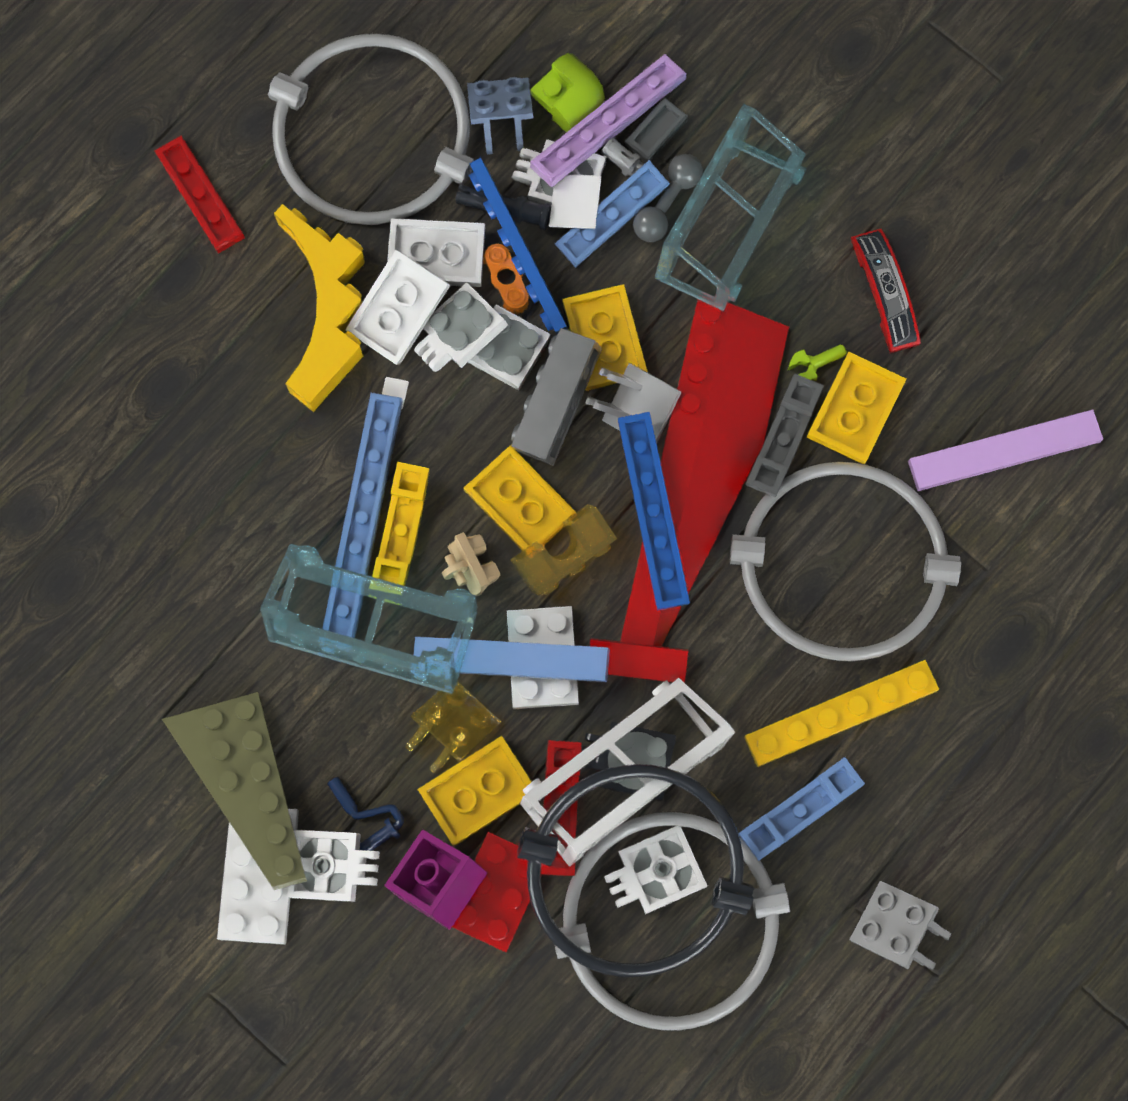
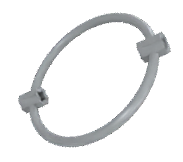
[268,34,474,225]
[730,462,961,661]
[555,812,790,1030]

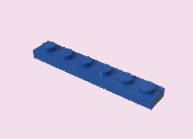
[469,158,569,335]
[618,412,690,611]

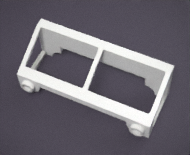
[520,678,735,867]

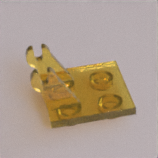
[405,678,501,774]

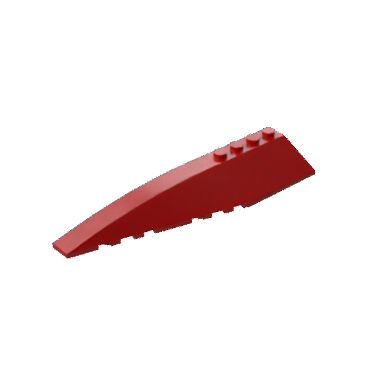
[620,296,789,646]

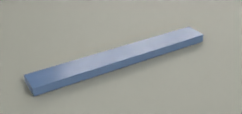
[320,393,403,647]

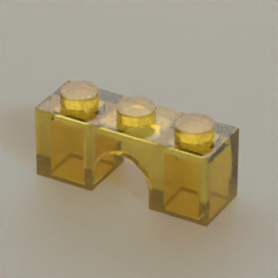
[510,504,617,596]

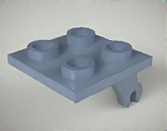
[467,77,533,154]

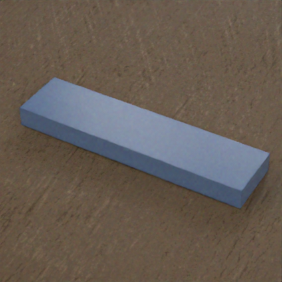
[555,160,670,268]

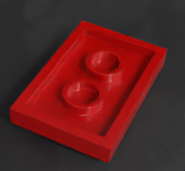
[452,832,542,953]

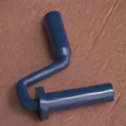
[328,777,404,851]

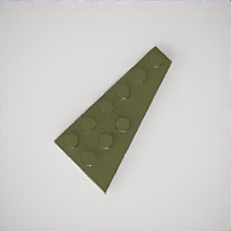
[162,692,307,890]

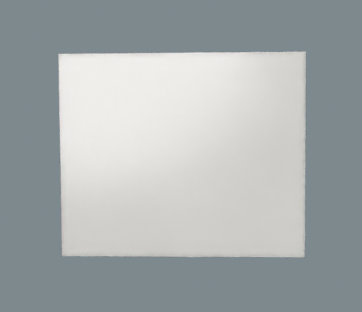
[549,175,601,229]

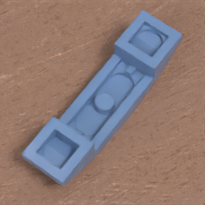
[738,757,865,861]

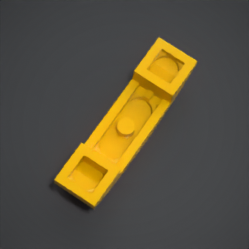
[370,462,430,596]

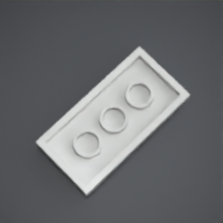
[217,809,299,945]

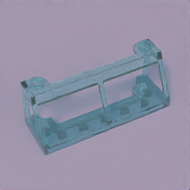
[655,104,806,311]
[260,544,477,694]

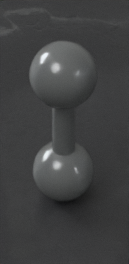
[633,154,703,242]

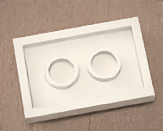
[387,218,485,287]
[345,250,450,365]
[507,606,579,709]

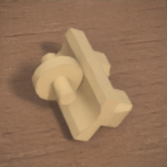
[442,532,500,598]

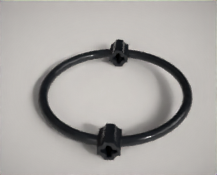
[517,764,754,977]

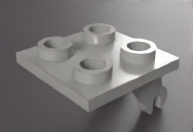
[585,363,682,444]
[849,881,951,970]

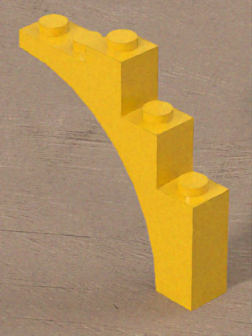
[274,204,365,412]

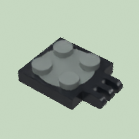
[582,722,676,801]

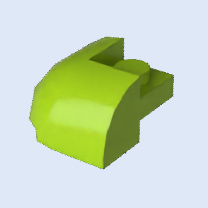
[530,53,605,133]

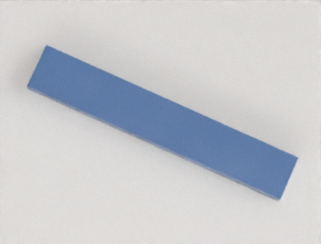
[412,637,610,682]

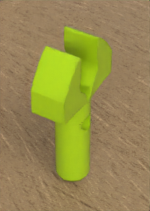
[788,344,847,381]

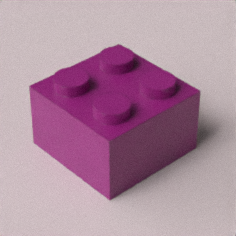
[384,829,487,930]

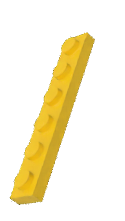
[744,660,939,767]

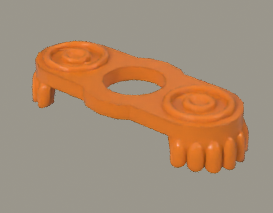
[483,244,529,315]

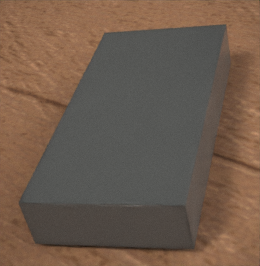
[624,97,688,162]

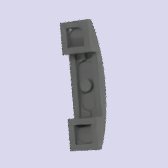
[746,374,824,498]

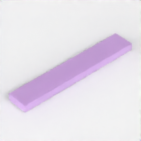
[530,54,686,188]
[908,410,1103,491]

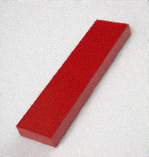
[155,136,245,254]

